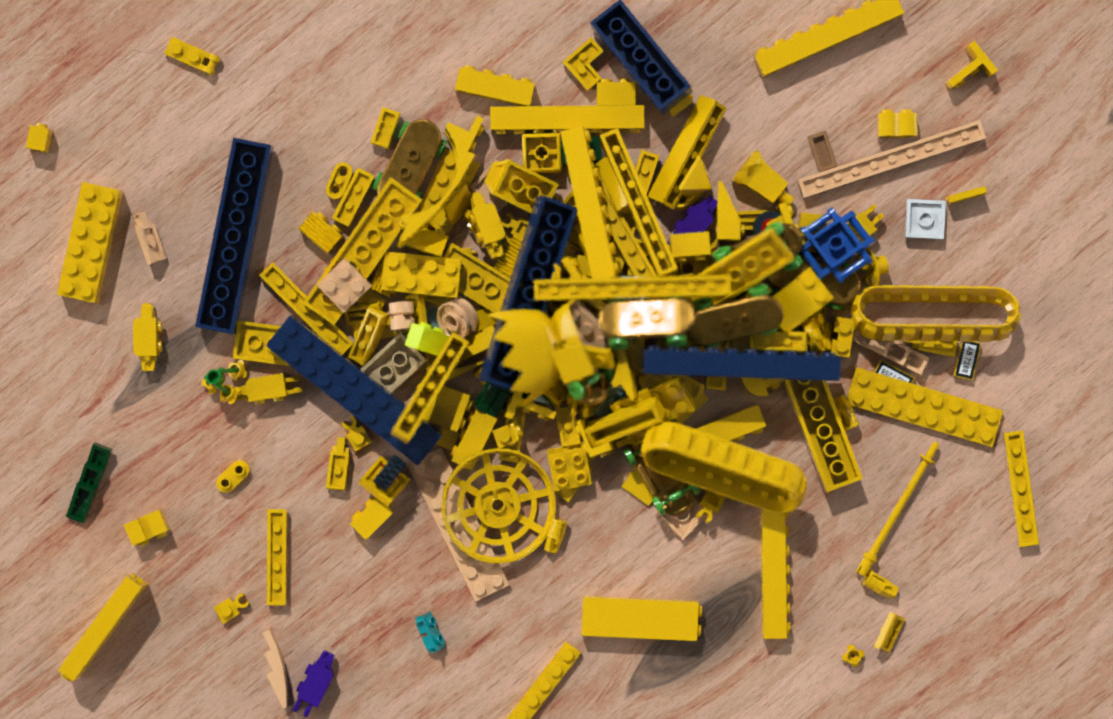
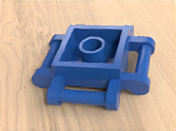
[799,207,876,284]

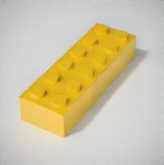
[57,182,124,304]

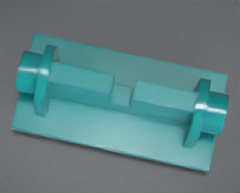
[415,611,445,653]

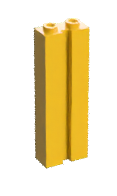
[58,573,148,682]
[581,595,702,641]

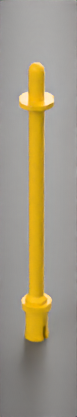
[855,442,939,577]

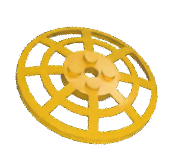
[441,448,556,564]

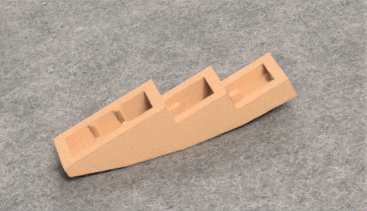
[852,330,930,376]
[263,628,289,709]

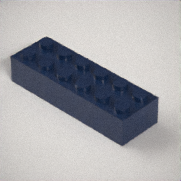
[590,0,693,116]

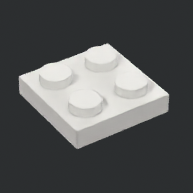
[905,199,946,239]

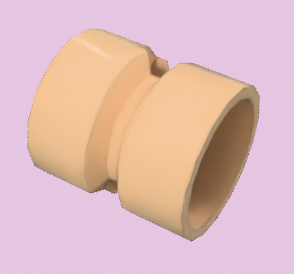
[389,301,415,332]

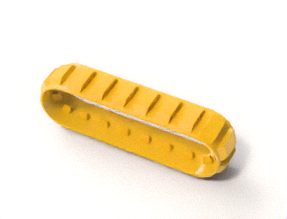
[851,285,1021,342]
[641,422,807,513]

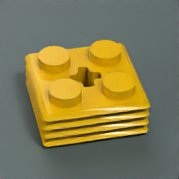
[522,133,562,173]

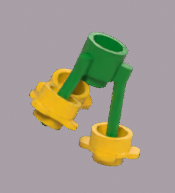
[201,360,247,405]

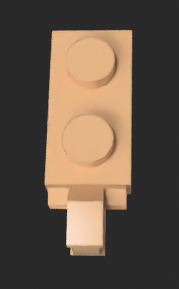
[133,211,167,265]

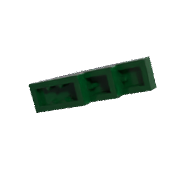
[66,442,113,524]

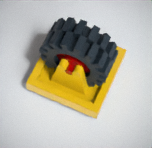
[358,454,410,507]

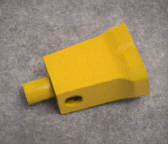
[731,150,794,206]

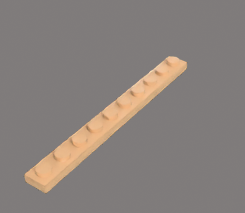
[797,120,986,198]

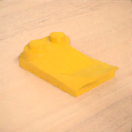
[484,159,559,214]

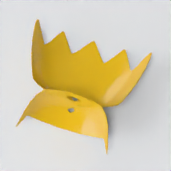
[488,298,600,407]

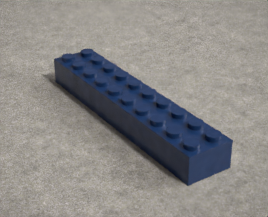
[195,137,274,335]
[478,195,577,392]
[266,315,443,466]
[642,346,841,381]

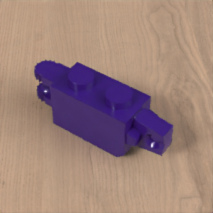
[667,195,718,245]
[292,650,335,717]

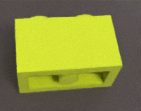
[405,322,450,356]

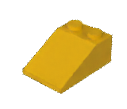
[717,181,745,242]
[771,267,834,331]

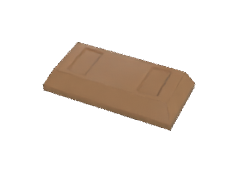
[807,130,838,173]

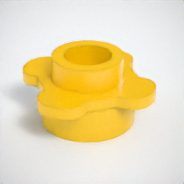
[842,644,864,667]

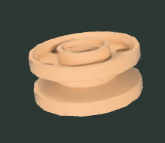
[437,298,478,339]

